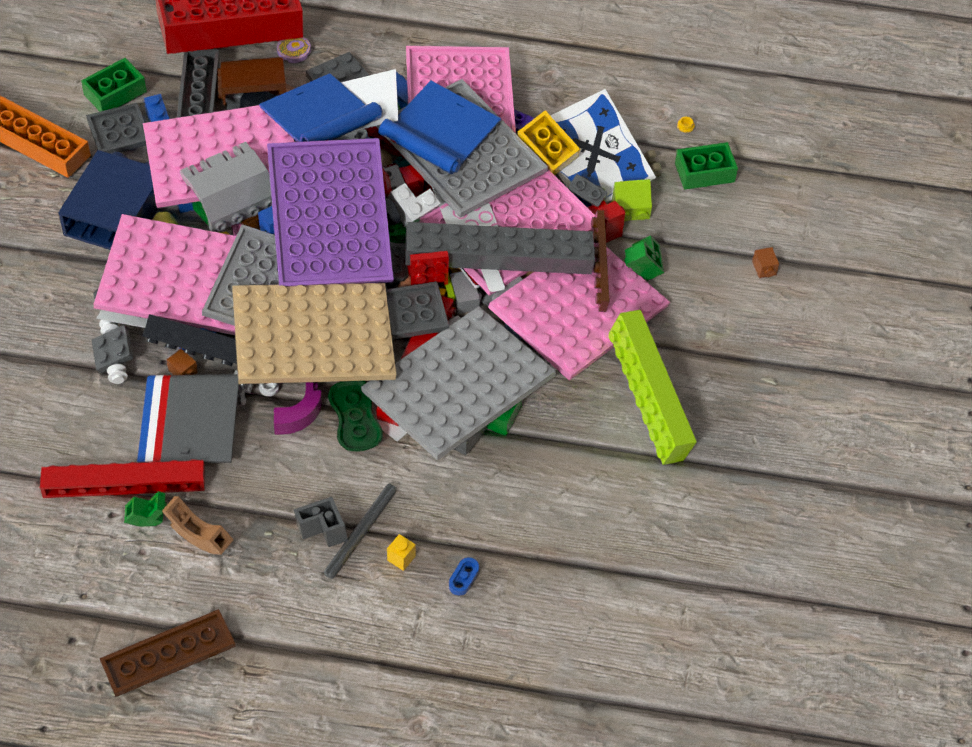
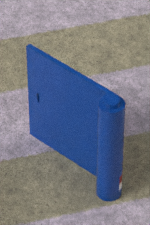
[259,73,383,142]
[379,80,501,174]

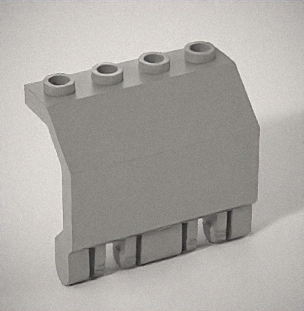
[180,142,272,232]

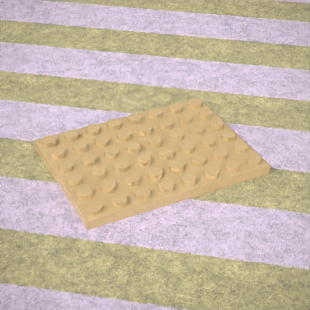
[232,283,396,384]

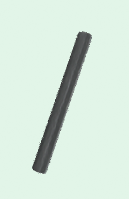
[324,483,396,579]

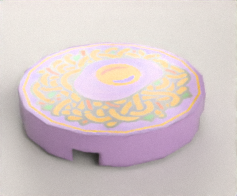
[277,37,311,63]

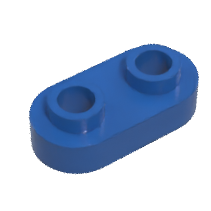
[449,558,479,596]

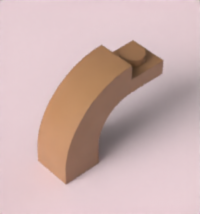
[162,496,234,555]

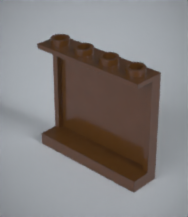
[218,57,286,105]

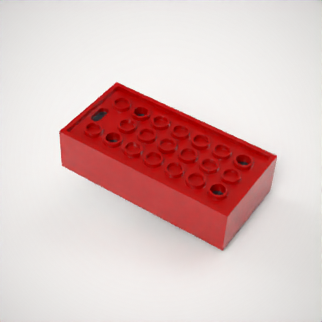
[156,0,303,54]

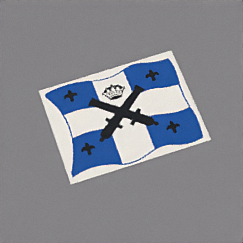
[550,89,656,208]

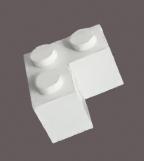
[387,183,441,227]

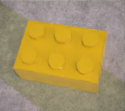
[517,110,580,175]

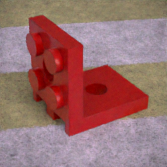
[407,251,449,286]

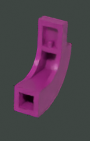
[274,382,322,435]

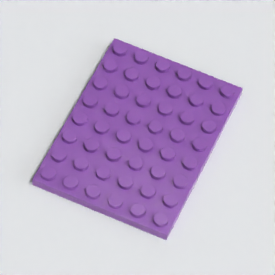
[267,138,393,287]

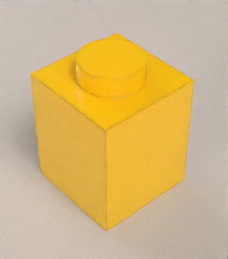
[387,534,416,571]

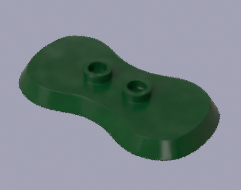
[328,381,383,452]

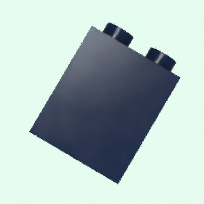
[58,150,159,250]

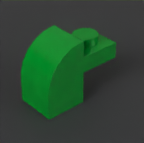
[124,491,167,527]

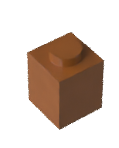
[752,247,779,278]
[166,349,198,375]

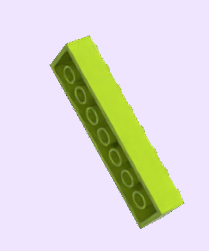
[609,310,697,465]

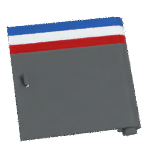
[137,374,246,463]

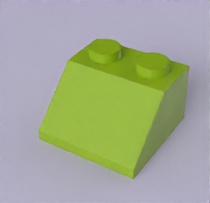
[612,179,652,222]

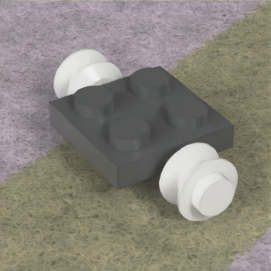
[92,320,133,384]

